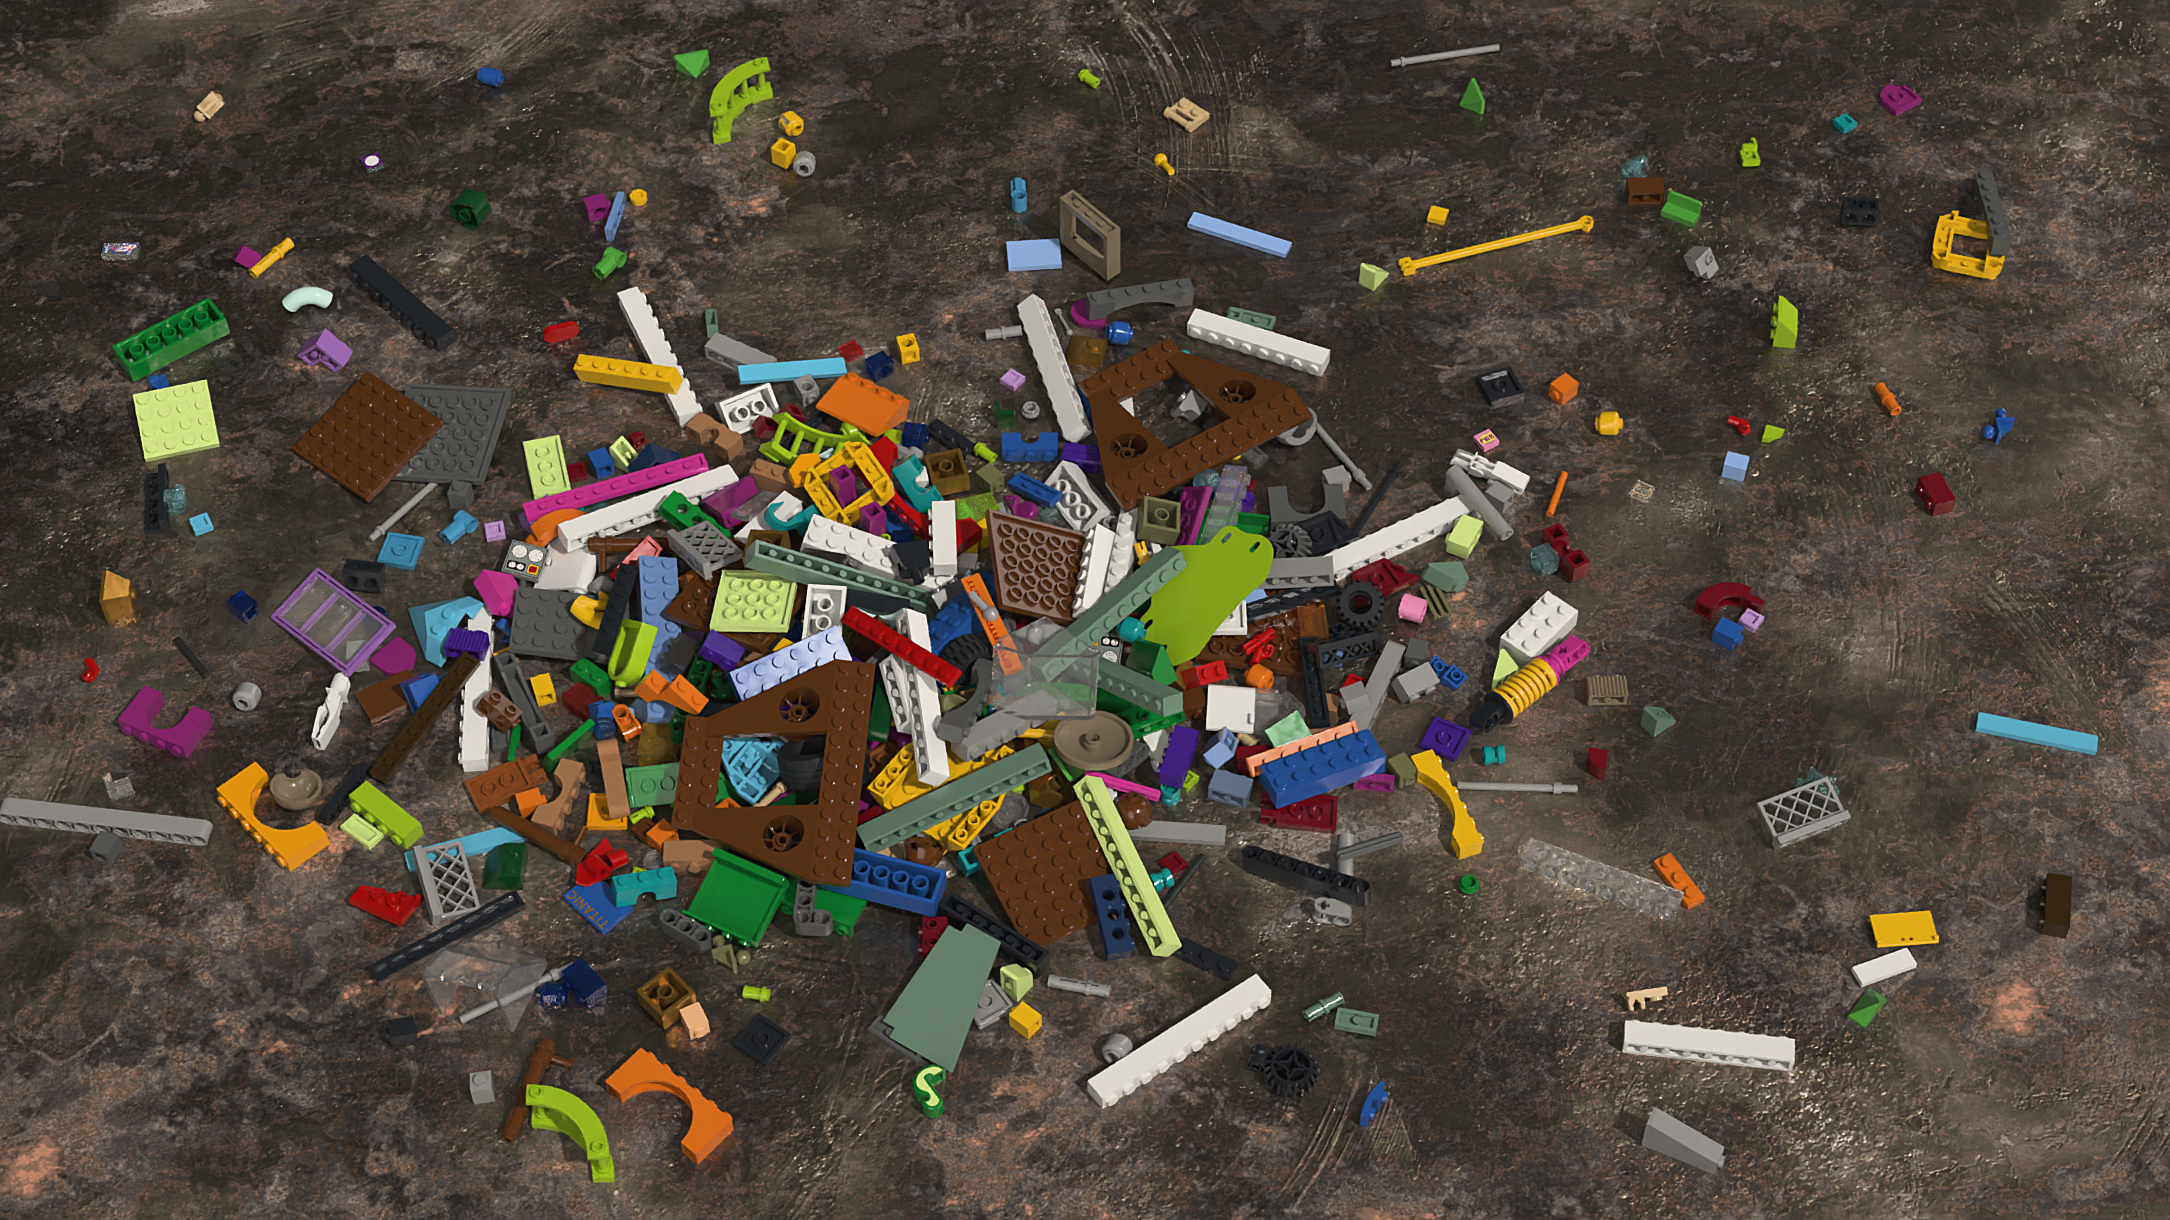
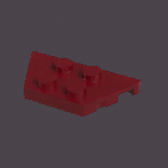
[1351,558,1419,610]

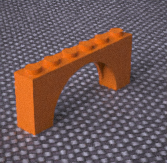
[605,1048,734,1164]

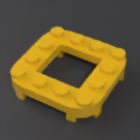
[1931,211,2005,280]
[804,441,895,527]

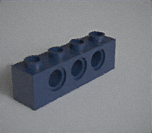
[1088,874,1135,961]

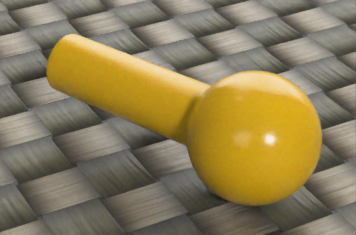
[1154,153,1175,175]

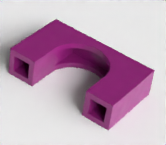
[829,464,886,537]
[118,686,214,758]

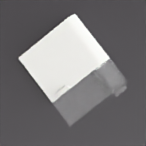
[1206,684,1282,735]

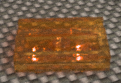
[1297,605,1329,640]

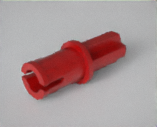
[1241,627,1276,655]

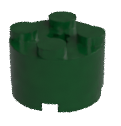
[450,189,492,230]

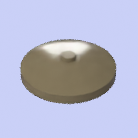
[1054,710,1134,771]

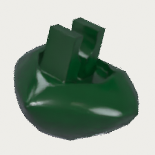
[710,671,736,701]

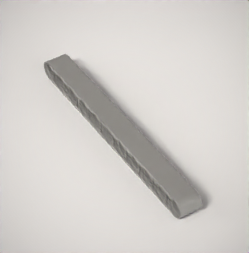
[0,797,213,846]

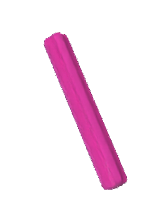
[1083,770,1161,801]

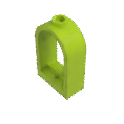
[608,618,658,688]

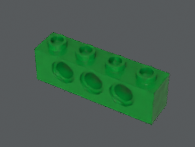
[657,490,734,553]
[1116,706,1186,740]

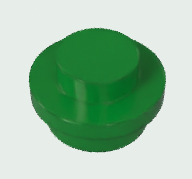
[1459,874,1479,894]

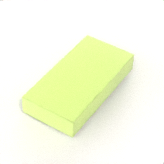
[340,813,384,850]

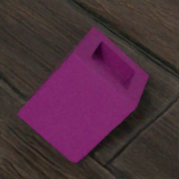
[233,243,262,269]

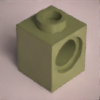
[975,462,1005,496]
[1386,752,1417,788]

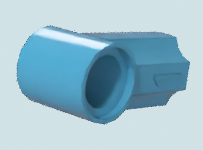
[1010,177,1027,213]
[440,510,478,545]

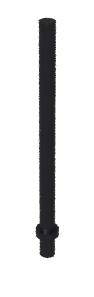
[1342,461,1403,547]

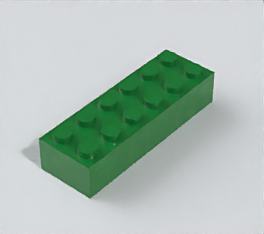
[112,298,230,382]

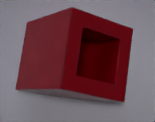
[1586,747,1609,781]

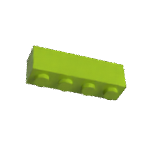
[349,780,424,850]

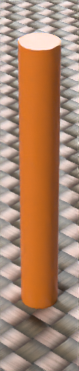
[1546,471,1568,517]

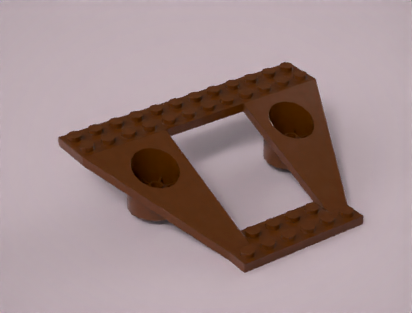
[1078,338,1313,513]
[671,659,876,888]

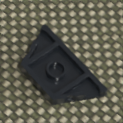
[1295,510,1360,557]

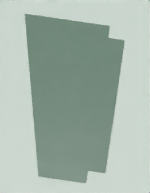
[883,923,1001,1073]

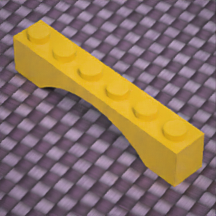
[1410,749,1484,860]

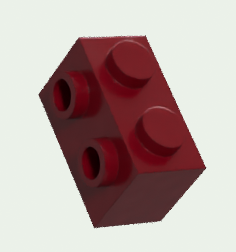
[919,916,948,962]

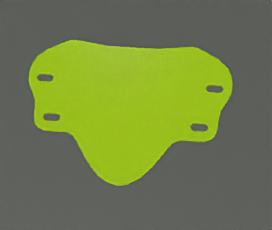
[1140,525,1274,666]

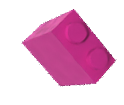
[473,569,519,618]

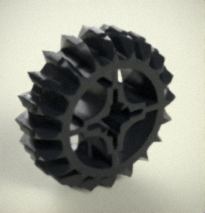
[1263,1043,1320,1098]

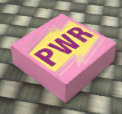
[1473,429,1499,452]

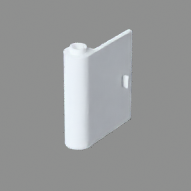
[534,537,599,594]

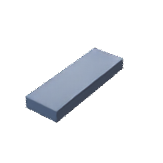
[605,191,626,242]

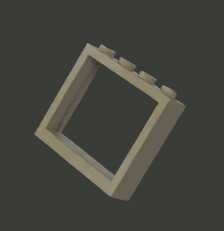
[1060,190,1120,281]

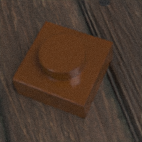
[631,816,656,844]

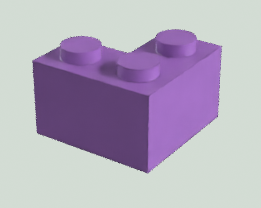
[297,329,353,373]

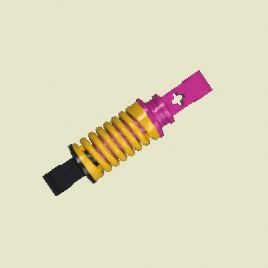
[1469,635,1590,733]

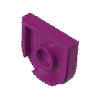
[1879,84,1922,117]
[1071,298,1106,330]
[369,636,416,676]

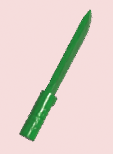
[507,718,523,762]

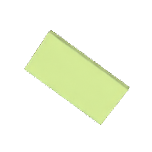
[523,435,571,500]

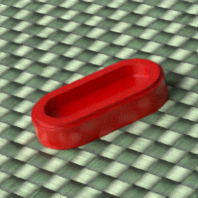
[542,321,579,343]

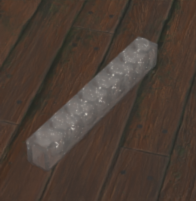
[1520,837,1684,922]

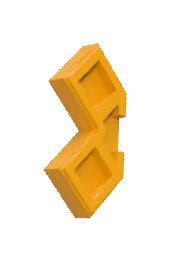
[788,452,822,488]

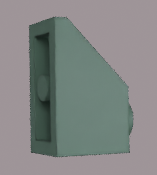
[1421,561,1469,592]

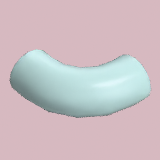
[282,286,333,312]

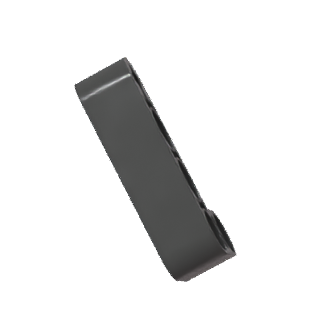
[793,878,833,936]

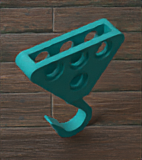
[764,501,825,538]

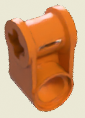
[612,704,644,743]

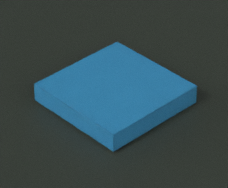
[377,532,425,570]

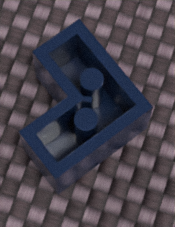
[627,443,680,473]

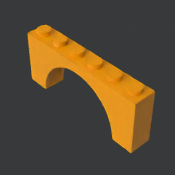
[216,762,330,872]

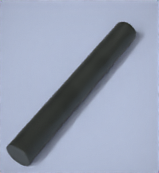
[174,637,210,678]

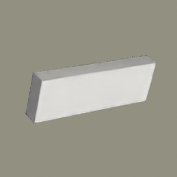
[1851,948,1917,987]

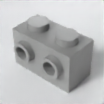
[1391,662,1440,704]

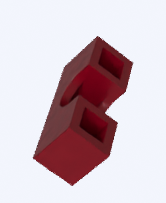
[1541,523,1590,583]

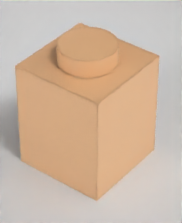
[679,1002,710,1040]

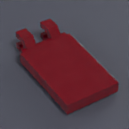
[1259,792,1338,834]

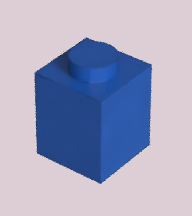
[588,447,615,480]
[1711,617,1744,651]

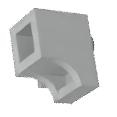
[1684,246,1719,279]
[1170,389,1208,422]

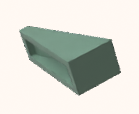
[705,308,719,338]

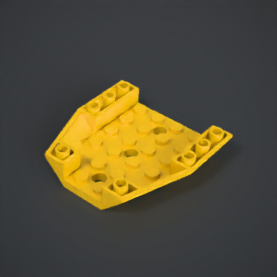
[867,740,1017,851]

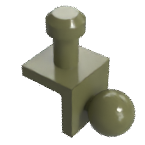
[711,935,751,973]

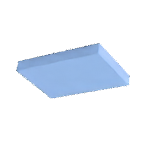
[1006,238,1062,272]

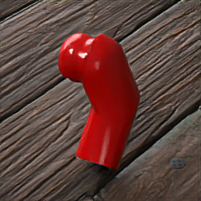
[1727,415,1751,435]
[1250,644,1275,666]
[82,657,100,683]

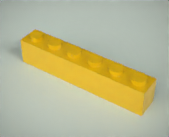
[573,354,683,395]

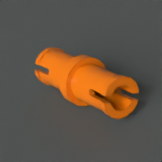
[1874,382,1902,416]

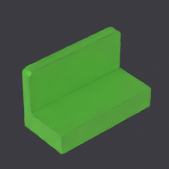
[1660,190,1702,228]
[1047,746,1085,783]

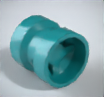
[1482,744,1505,766]
[1160,784,1180,806]
[1148,868,1174,893]

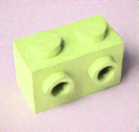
[1445,514,1484,560]

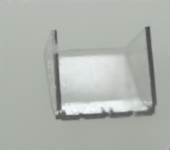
[991,616,1100,720]
[422,943,548,1032]

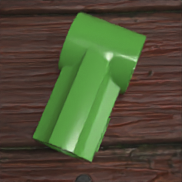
[592,246,627,280]

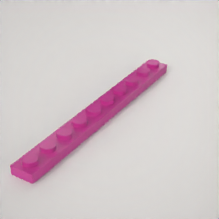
[522,453,709,522]

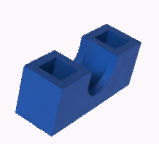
[1002,432,1058,462]

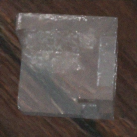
[102,773,135,801]

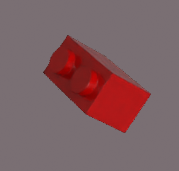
[1181,659,1229,690]

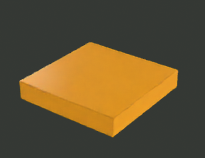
[586,793,628,830]

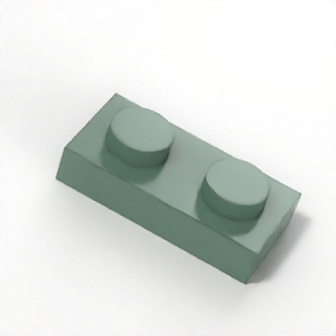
[1334,1007,1379,1036]

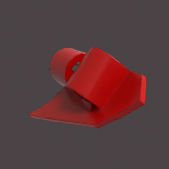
[576,838,628,887]

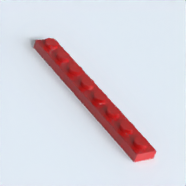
[840,606,962,688]

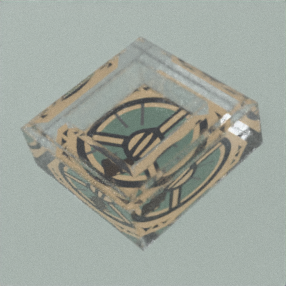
[1629,480,1655,504]

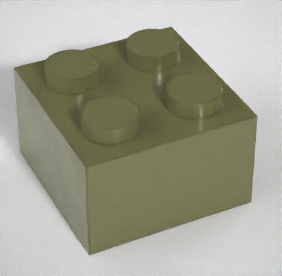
[1137,495,1181,546]

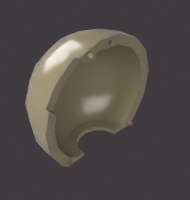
[270,770,322,811]

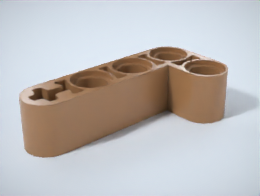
[597,738,631,819]

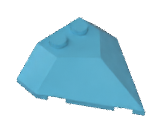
[408,596,484,667]
[721,737,784,805]

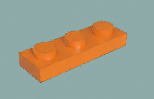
[1653,853,1705,910]

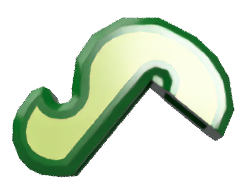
[912,1064,947,1119]

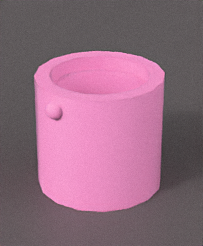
[1398,593,1428,624]

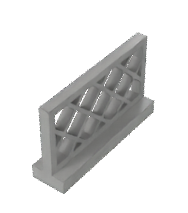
[666,520,743,580]
[1756,777,1851,850]
[413,841,481,926]

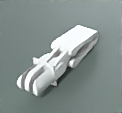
[1450,448,1530,495]
[311,672,351,750]

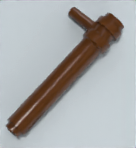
[588,535,688,573]
[490,806,588,866]
[500,1038,574,1144]

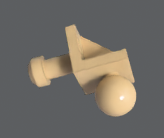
[194,91,225,122]

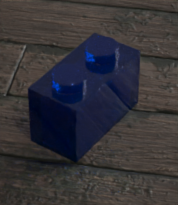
[561,958,609,1009]

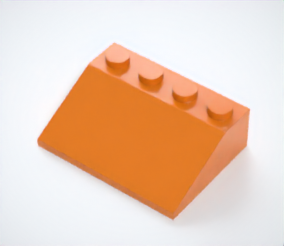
[816,372,910,437]

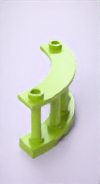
[710,57,773,144]
[759,411,872,472]
[526,1084,615,1183]

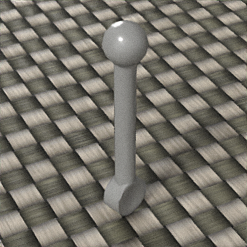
[1055,308,1073,336]

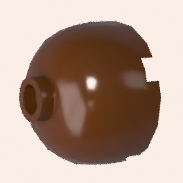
[1114,792,1153,830]
[903,837,944,867]

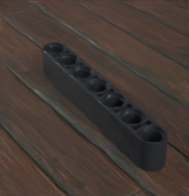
[1241,846,1371,907]

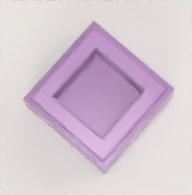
[1000,369,1025,391]
[484,520,506,542]
[1737,608,1764,633]

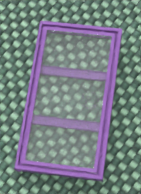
[271,567,397,677]

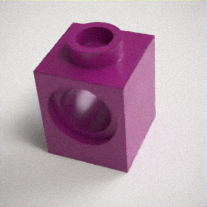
[583,193,612,222]

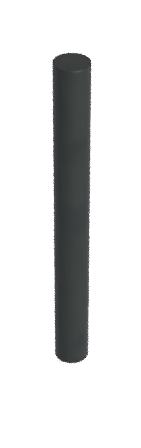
[1162,853,1206,911]

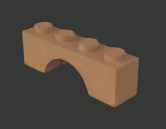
[531,758,587,836]

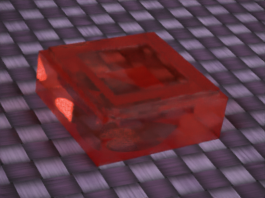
[838,339,864,362]

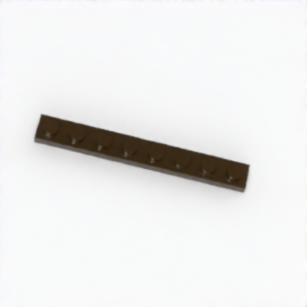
[369,651,481,785]

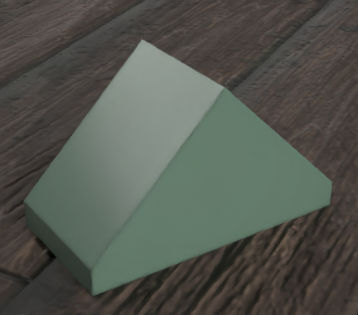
[1640,706,1676,737]

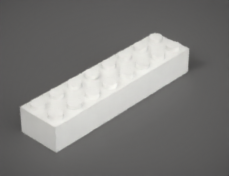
[800,514,958,595]

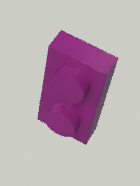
[1353,773,1395,793]

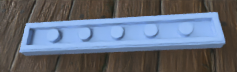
[1187,212,1292,258]

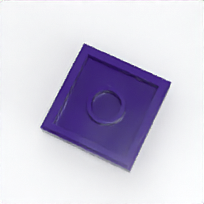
[1419,716,1471,763]

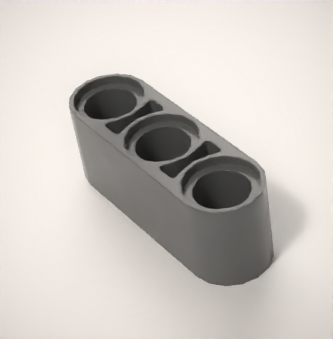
[1100,740,1150,778]
[660,908,713,954]

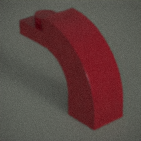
[1693,582,1765,620]

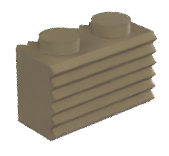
[1585,675,1628,706]

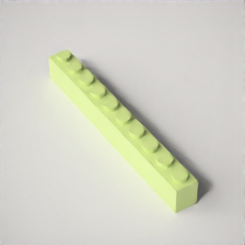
[1073,775,1182,957]

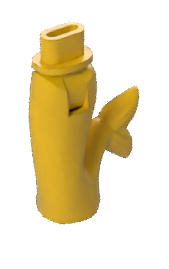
[570,591,609,630]

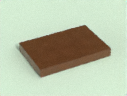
[355,669,413,724]

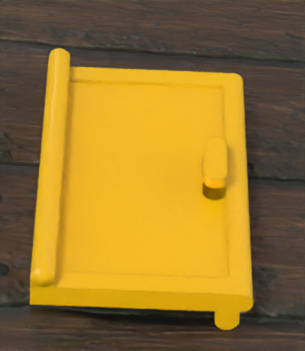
[1868,911,1939,948]

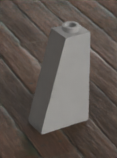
[1642,1107,1726,1175]

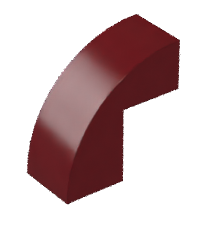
[752,403,806,439]

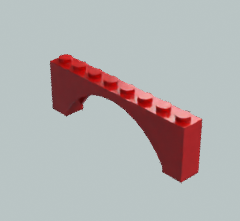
[851,435,983,557]

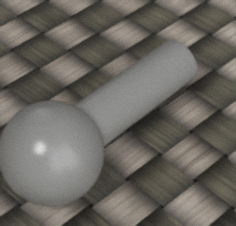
[968,590,999,621]

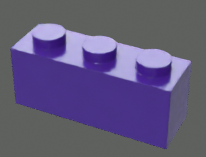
[1157,725,1199,789]

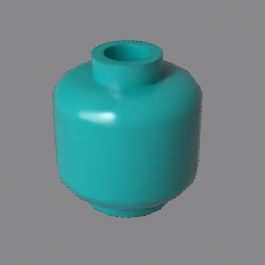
[1116,616,1147,644]

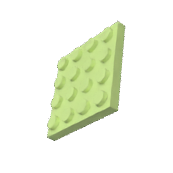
[133,380,220,462]
[710,570,798,632]

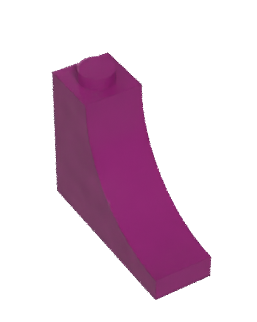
[702,475,758,529]

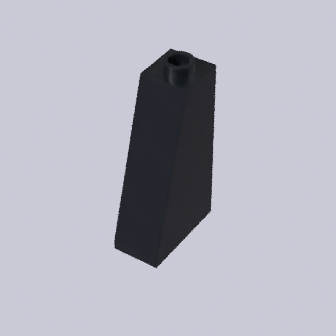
[844,588,914,616]

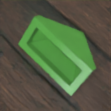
[674,49,710,78]
[1459,78,1485,114]
[1847,988,1887,1029]

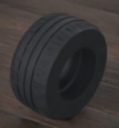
[777,734,826,792]

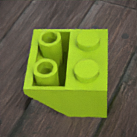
[1770,296,1798,349]

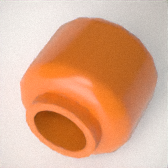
[1244,664,1274,693]

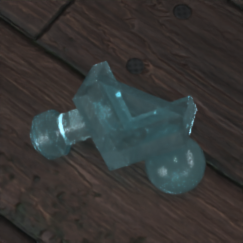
[1795,766,1839,798]

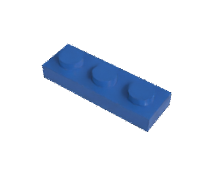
[1007,472,1063,508]

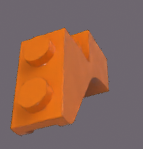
[633,669,709,715]

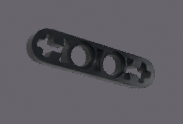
[319,761,373,825]

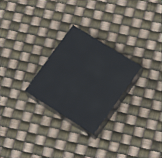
[1476,367,1525,406]
[732,1013,792,1068]

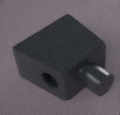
[889,540,930,585]

